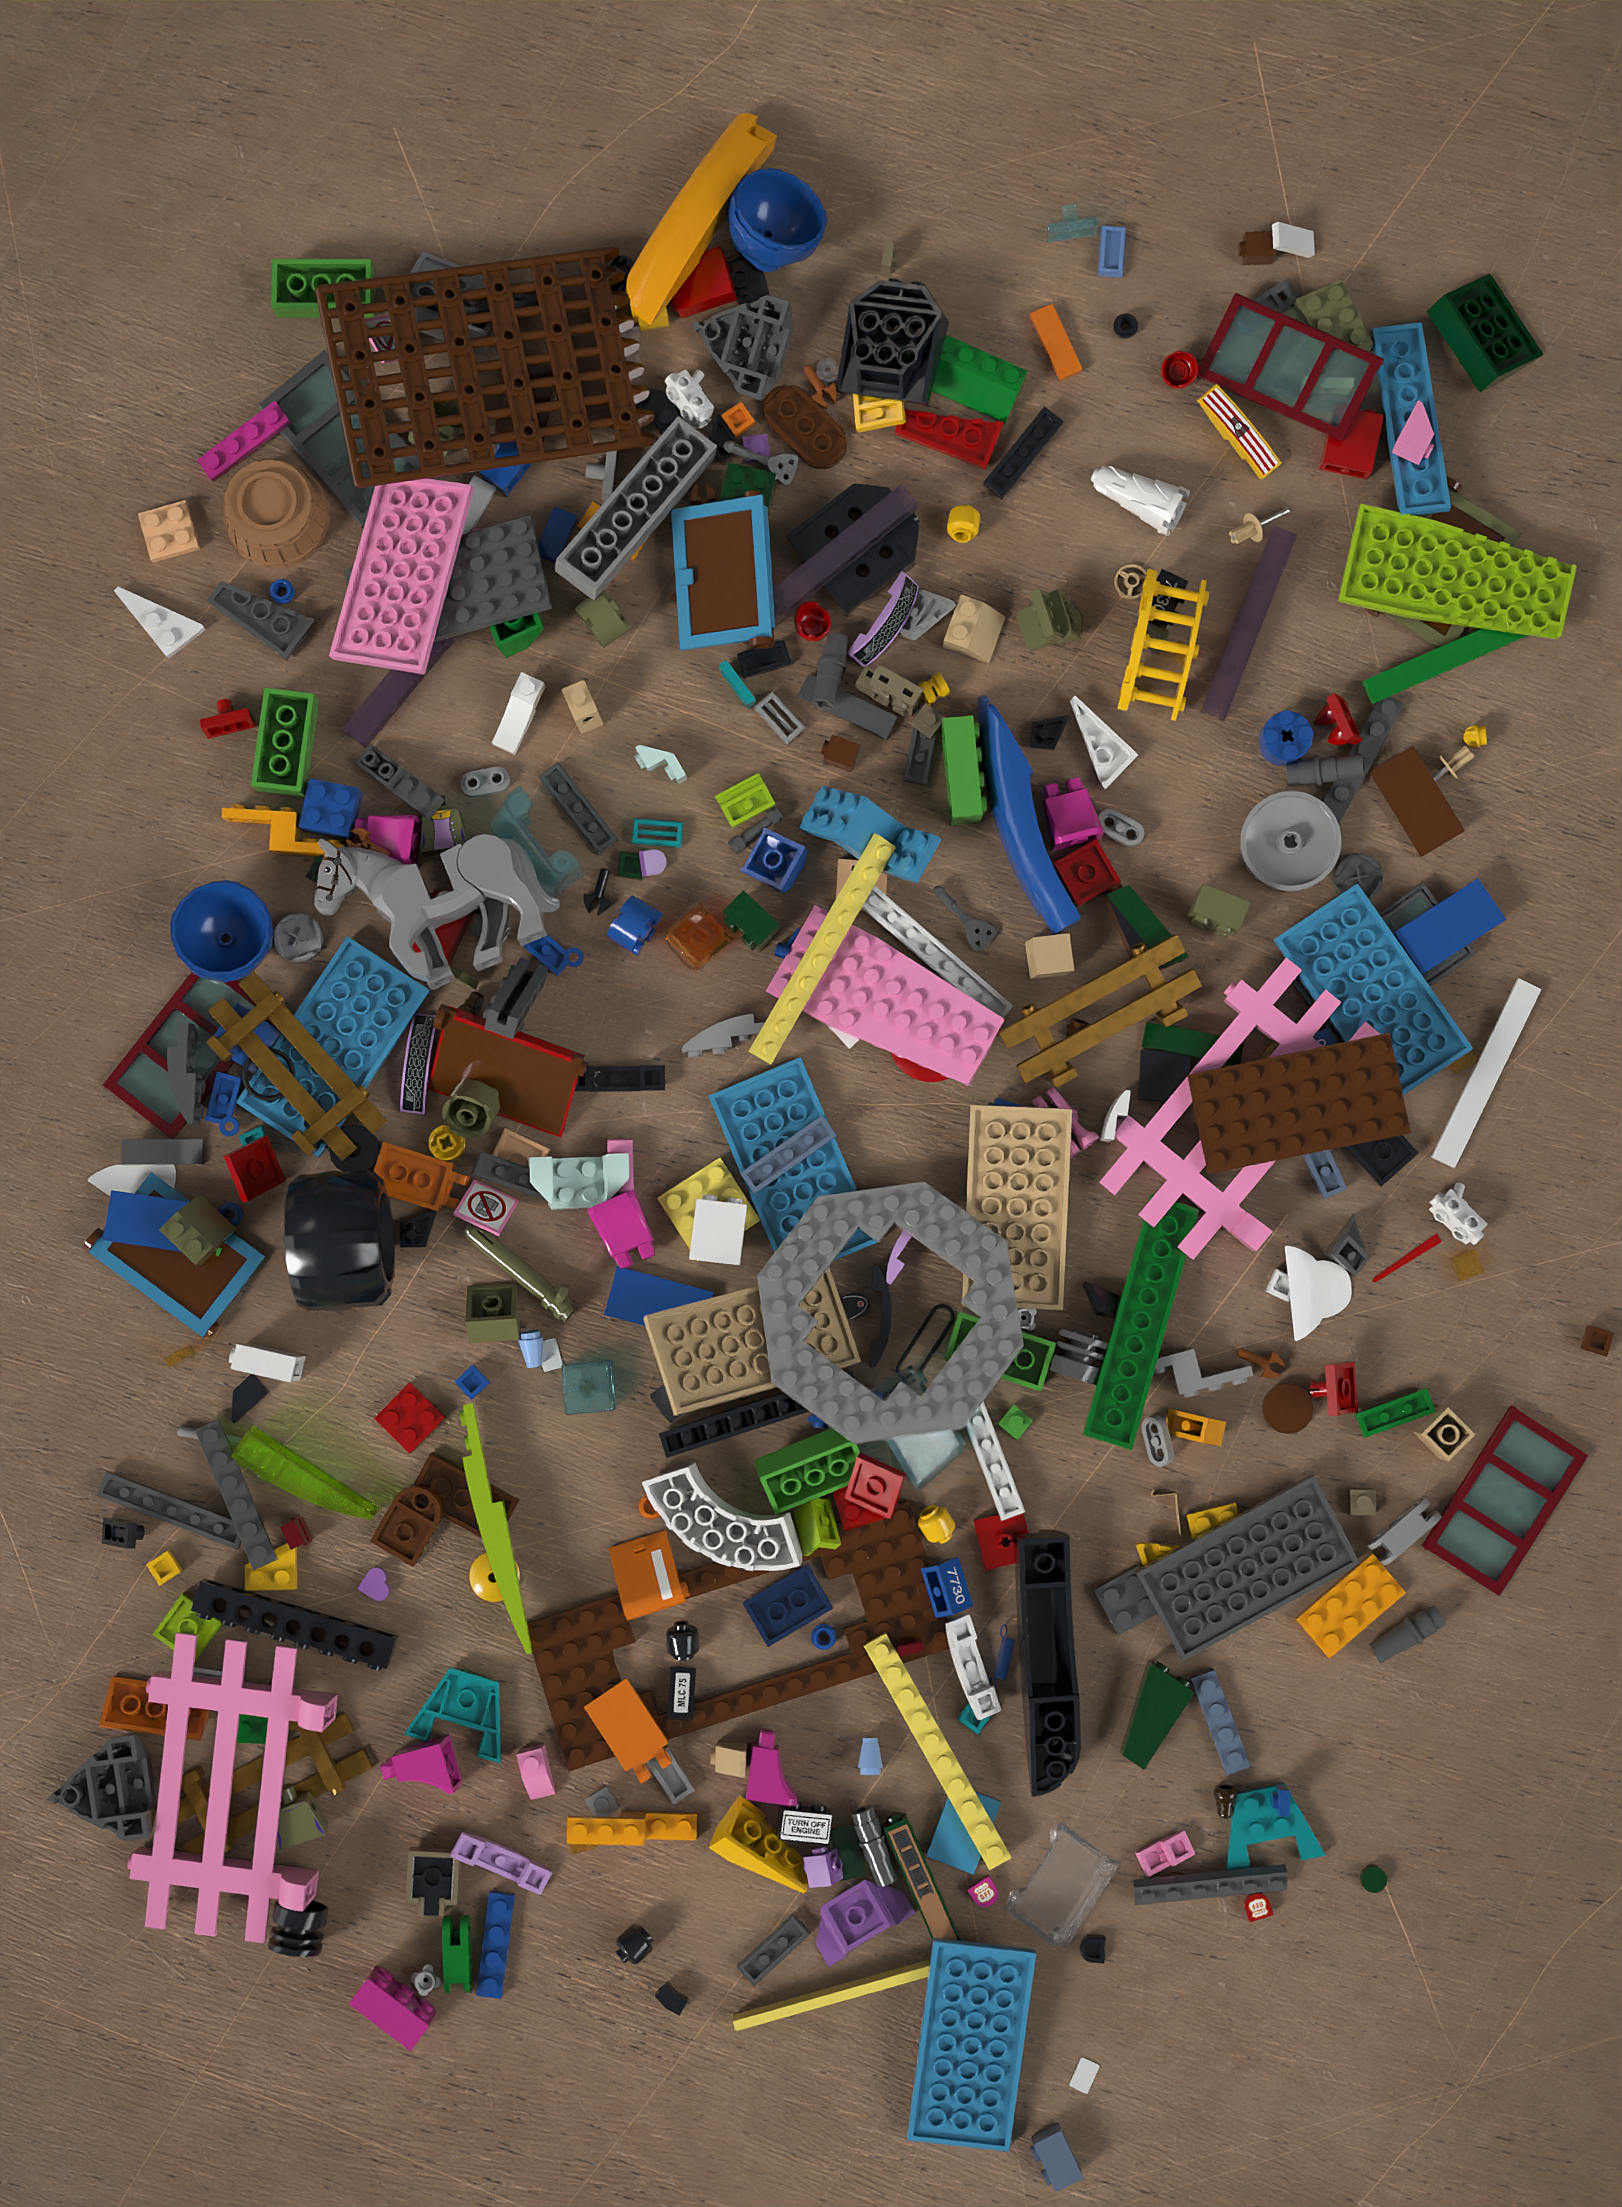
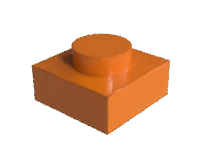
[721,402,755,437]

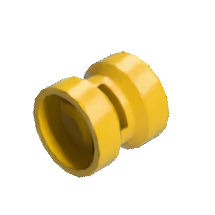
[917,672,950,706]

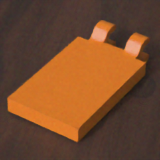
[374,1142,471,1212]
[584,1678,672,1783]

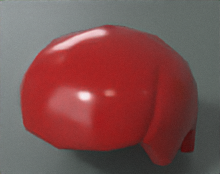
[1161,350,1199,389]
[794,601,832,642]

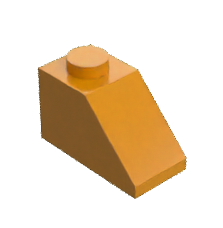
[1166,1408,1226,1447]

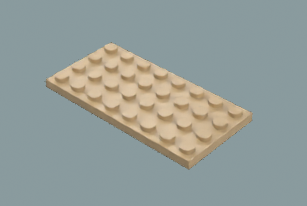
[962,1104,1072,1310]
[643,1268,861,1416]

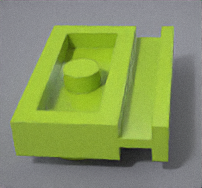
[715,773,776,829]

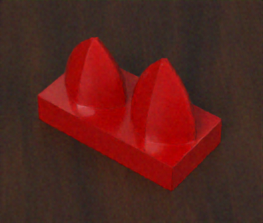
[1314,693,1363,745]

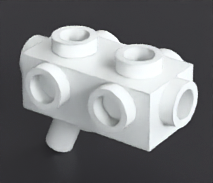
[665,369,714,429]
[1429,1183,1488,1245]

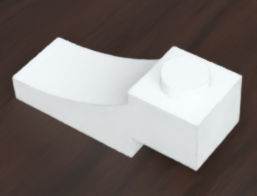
[492,672,546,755]

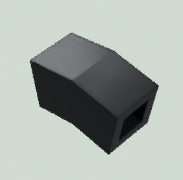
[655,1981,688,2016]

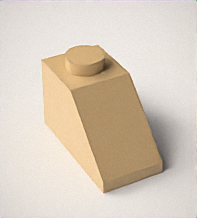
[711,1742,747,1778]

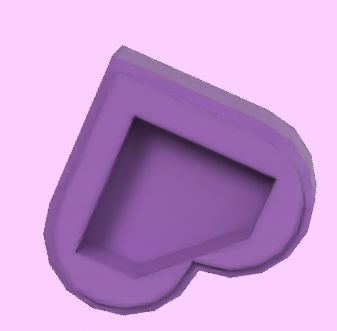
[358,1567,390,1601]

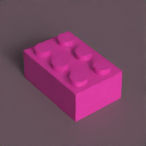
[349,1966,437,2051]

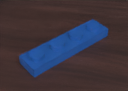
[476,1891,515,1999]

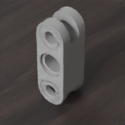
[1367,1496,1442,1565]

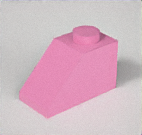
[1392,401,1434,465]
[517,1743,556,1800]

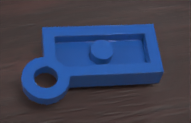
[523,934,584,977]
[205,1071,243,1136]

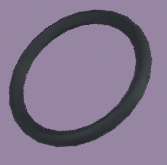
[242,1048,295,1101]

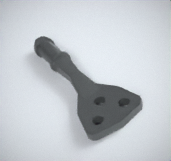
[724,441,798,485]
[933,886,997,952]

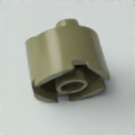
[575,590,632,648]
[442,1079,500,1139]

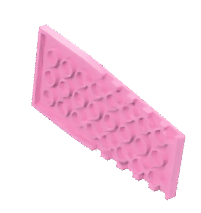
[766,905,1005,1086]

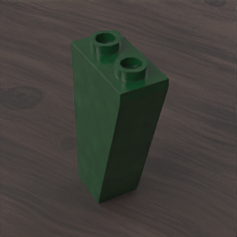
[1120,1661,1195,1770]

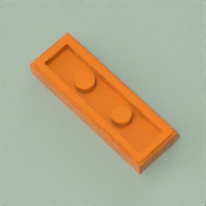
[1030,303,1083,382]

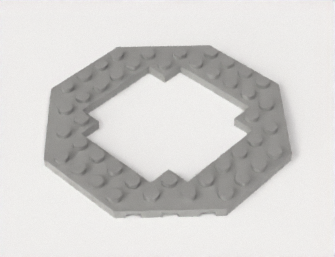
[757,1182,1024,1444]

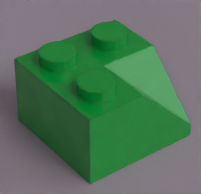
[489,612,544,658]

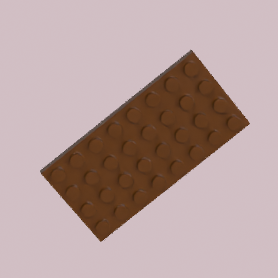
[1187,1033,1411,1174]

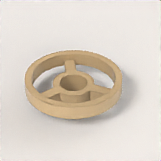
[1114,564,1147,599]

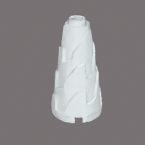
[1091,466,1190,536]

